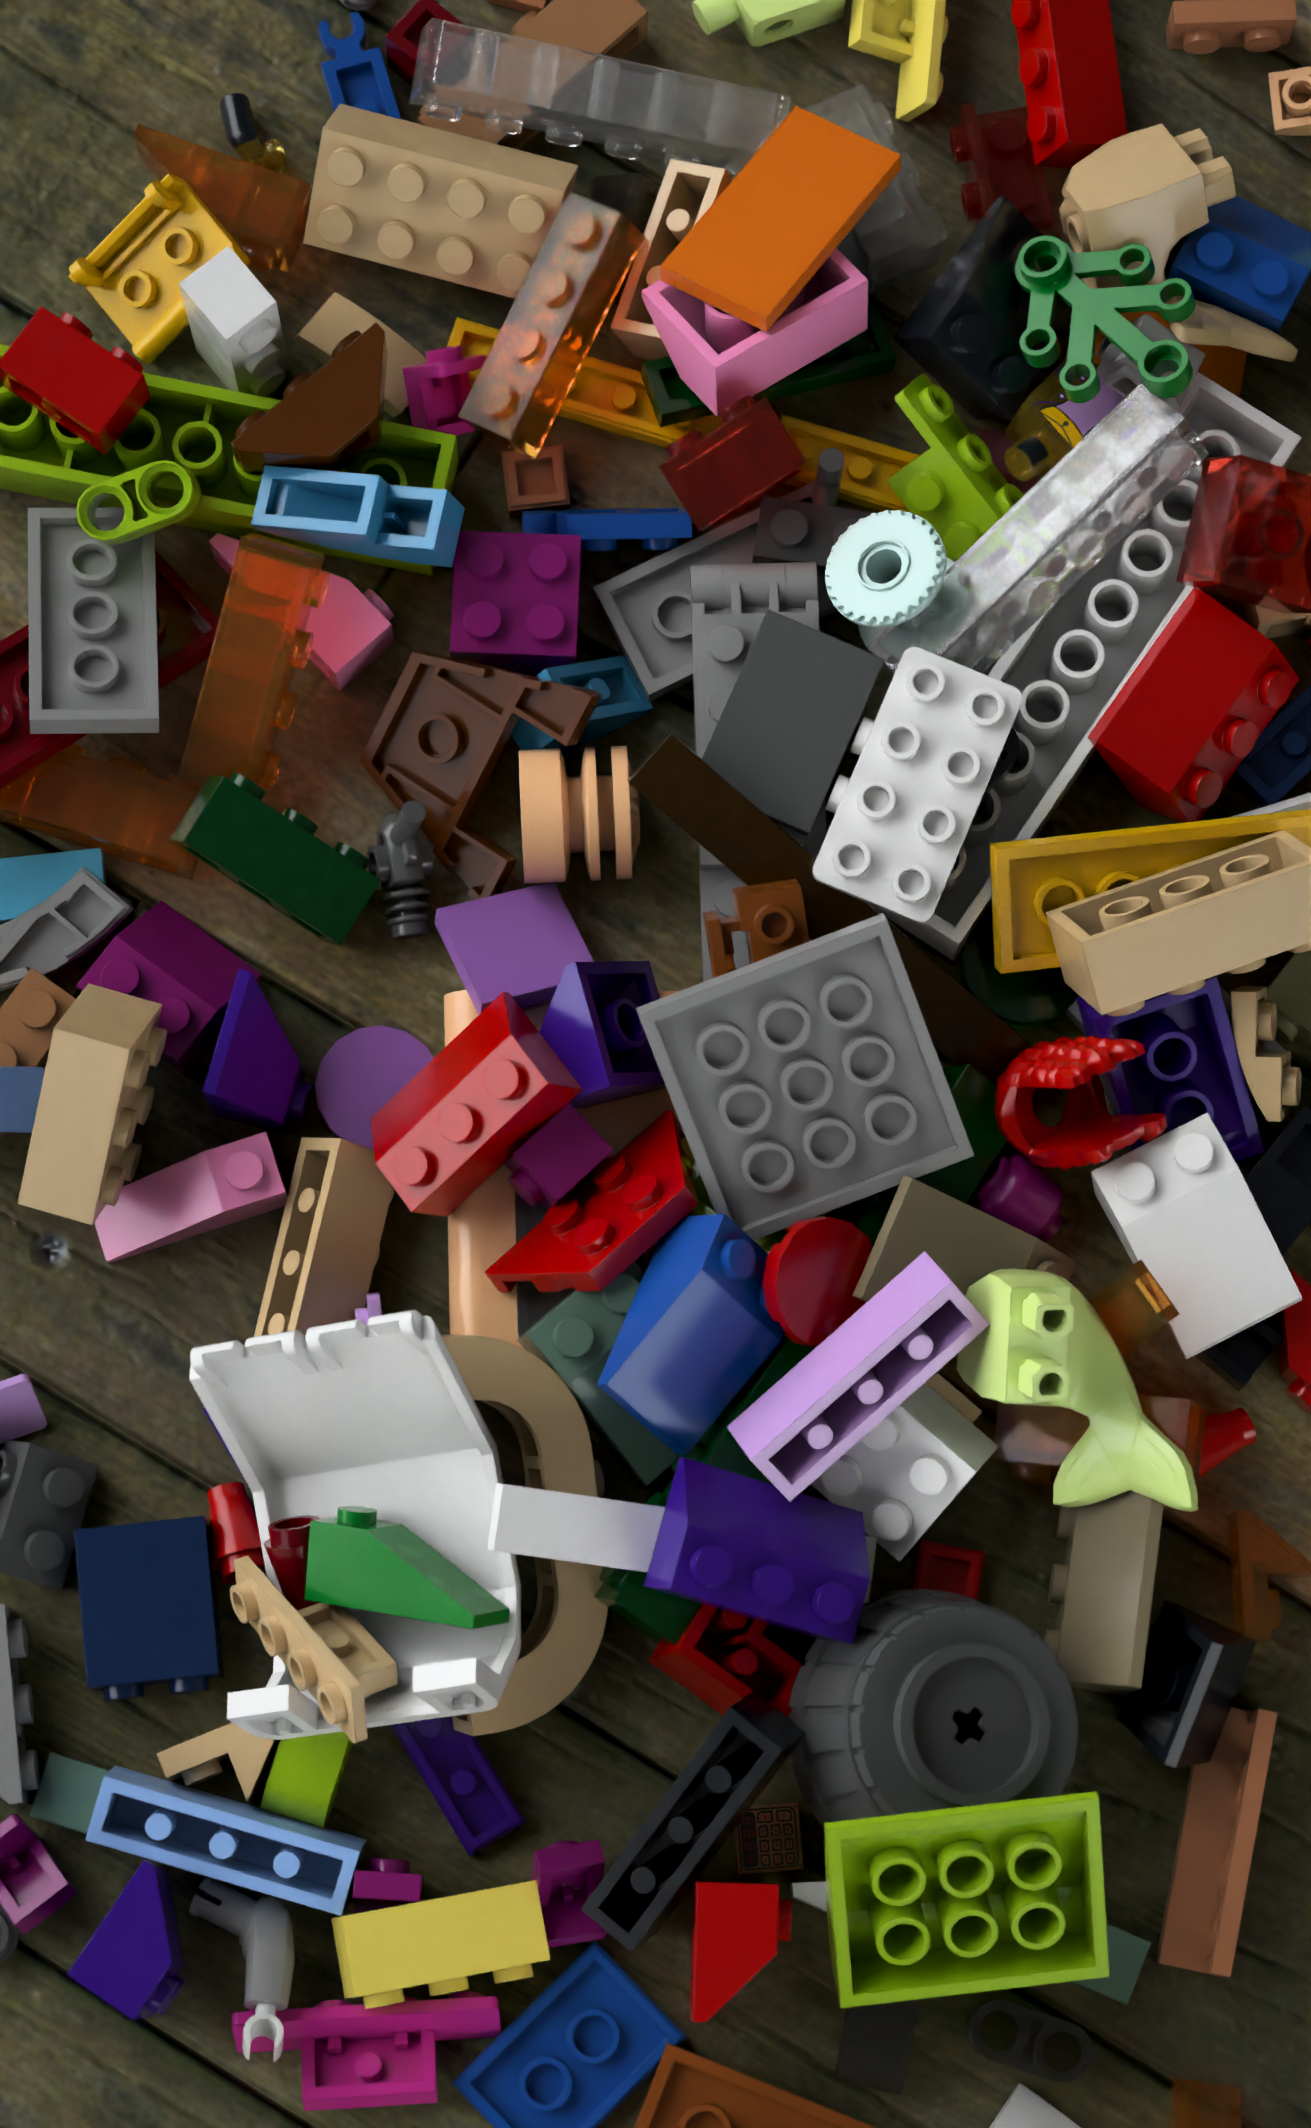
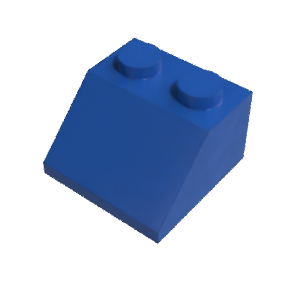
[1168,196,1311,335]

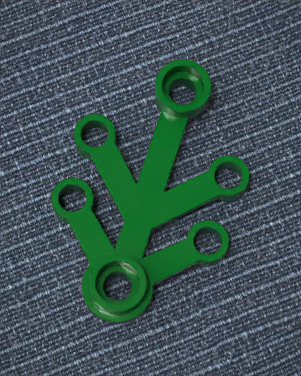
[1015,235,1196,403]

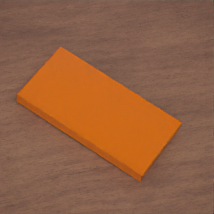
[660,106,901,332]

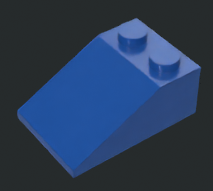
[597,1214,784,1455]

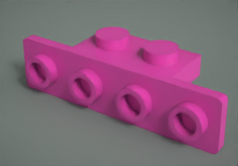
[232,1991,501,2111]

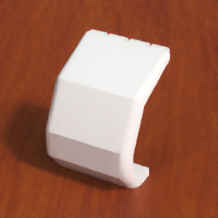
[190,1310,521,1740]

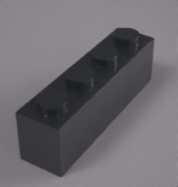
[581,1691,806,1952]

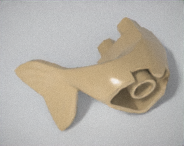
[1059,123,1298,362]

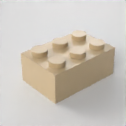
[17,983,167,1225]

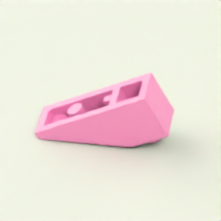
[209,533,394,691]
[94,1132,288,1264]

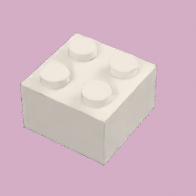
[811,1383,999,1562]

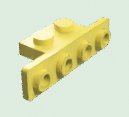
[848,0,949,122]

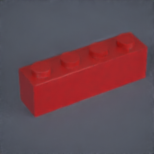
[1011,0,1128,169]

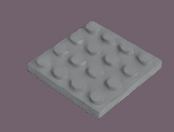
[636,913,974,1240]

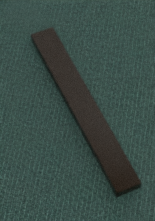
[627,731,1036,1088]

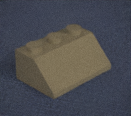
[1043,1490,1164,1695]

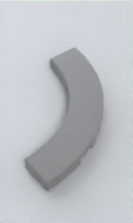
[0,867,134,991]

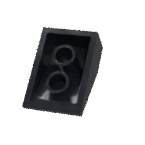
[893,195,1081,419]

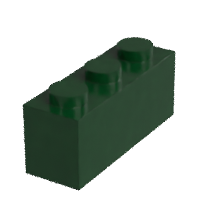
[169,772,381,945]

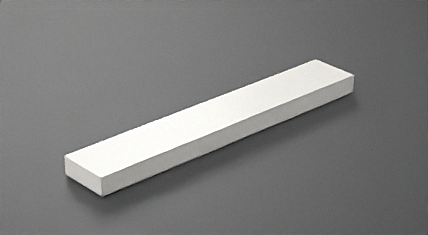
[487,1483,877,1603]

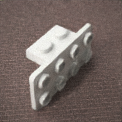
[812,647,1023,924]

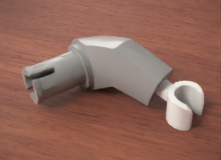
[189,1876,295,2062]

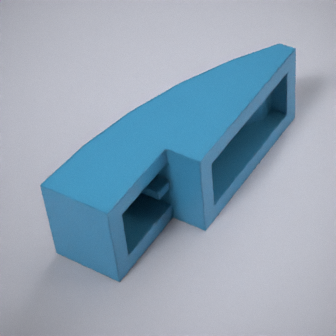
[251,465,465,568]

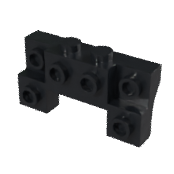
[1141,1105,1311,1391]

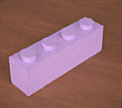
[727,1251,990,1502]

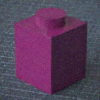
[505,1103,613,1211]

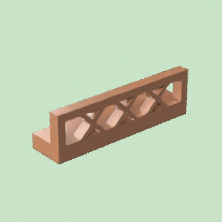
[1156,1707,1278,1977]

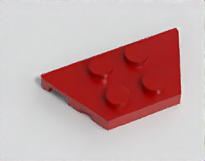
[485,1109,698,1293]

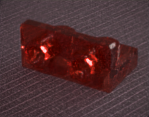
[949,103,1053,230]

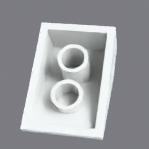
[1091,1112,1302,1359]

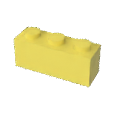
[331,1880,550,2009]

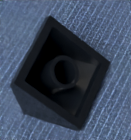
[1118,1600,1257,1768]

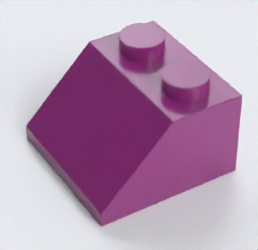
[76,901,262,1076]

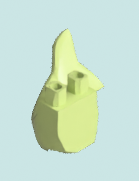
[957,1268,1198,1512]

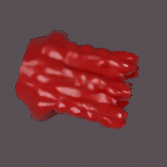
[994,1036,1167,1170]

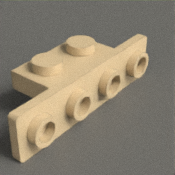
[230,1556,398,1743]

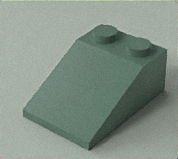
[517,1261,677,1486]

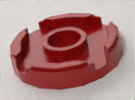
[762,1217,873,1348]

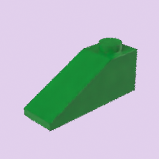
[305,1506,510,1629]

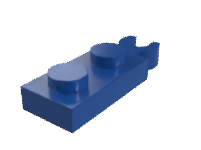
[319,11,401,119]
[522,507,692,551]

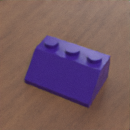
[644,1457,870,1644]

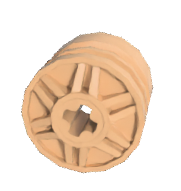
[518,746,640,883]

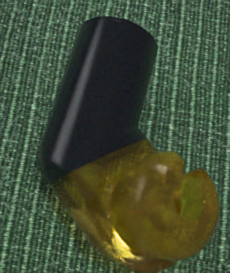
[220,93,287,178]

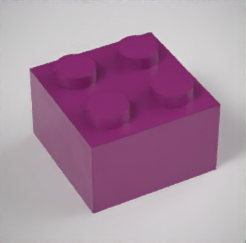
[450,531,582,676]

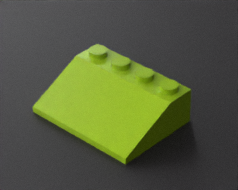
[824,1791,1109,2008]

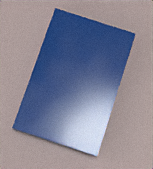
[452,1941,687,2128]

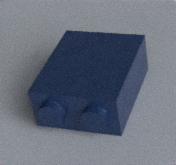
[74,1516,224,1701]

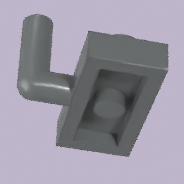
[752,448,871,574]

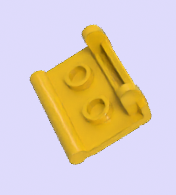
[69,173,250,365]

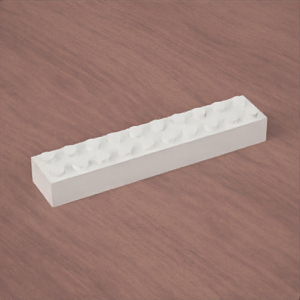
[870,371,1302,961]

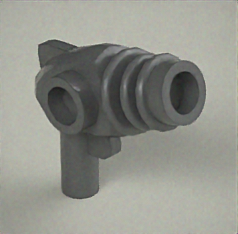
[367,801,433,940]

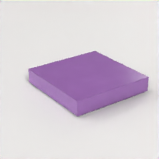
[434,882,594,1015]

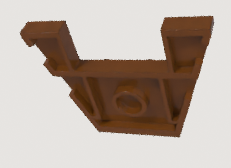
[359,651,602,900]

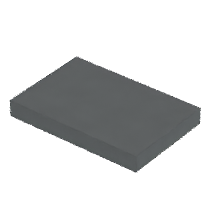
[702,609,885,836]

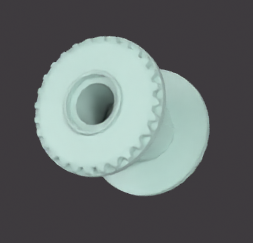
[825,510,977,667]

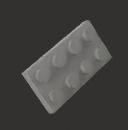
[593,481,838,701]
[28,507,159,734]

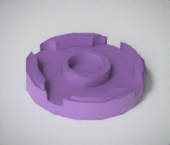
[315,1025,433,1150]

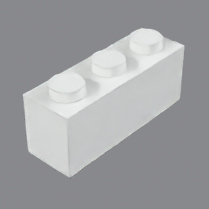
[179,246,290,397]

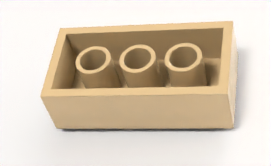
[303,104,579,306]
[1045,830,1311,1016]

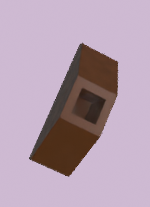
[231,323,388,473]

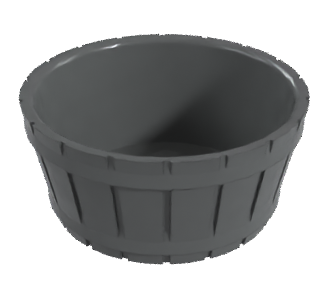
[788,1589,1078,1828]

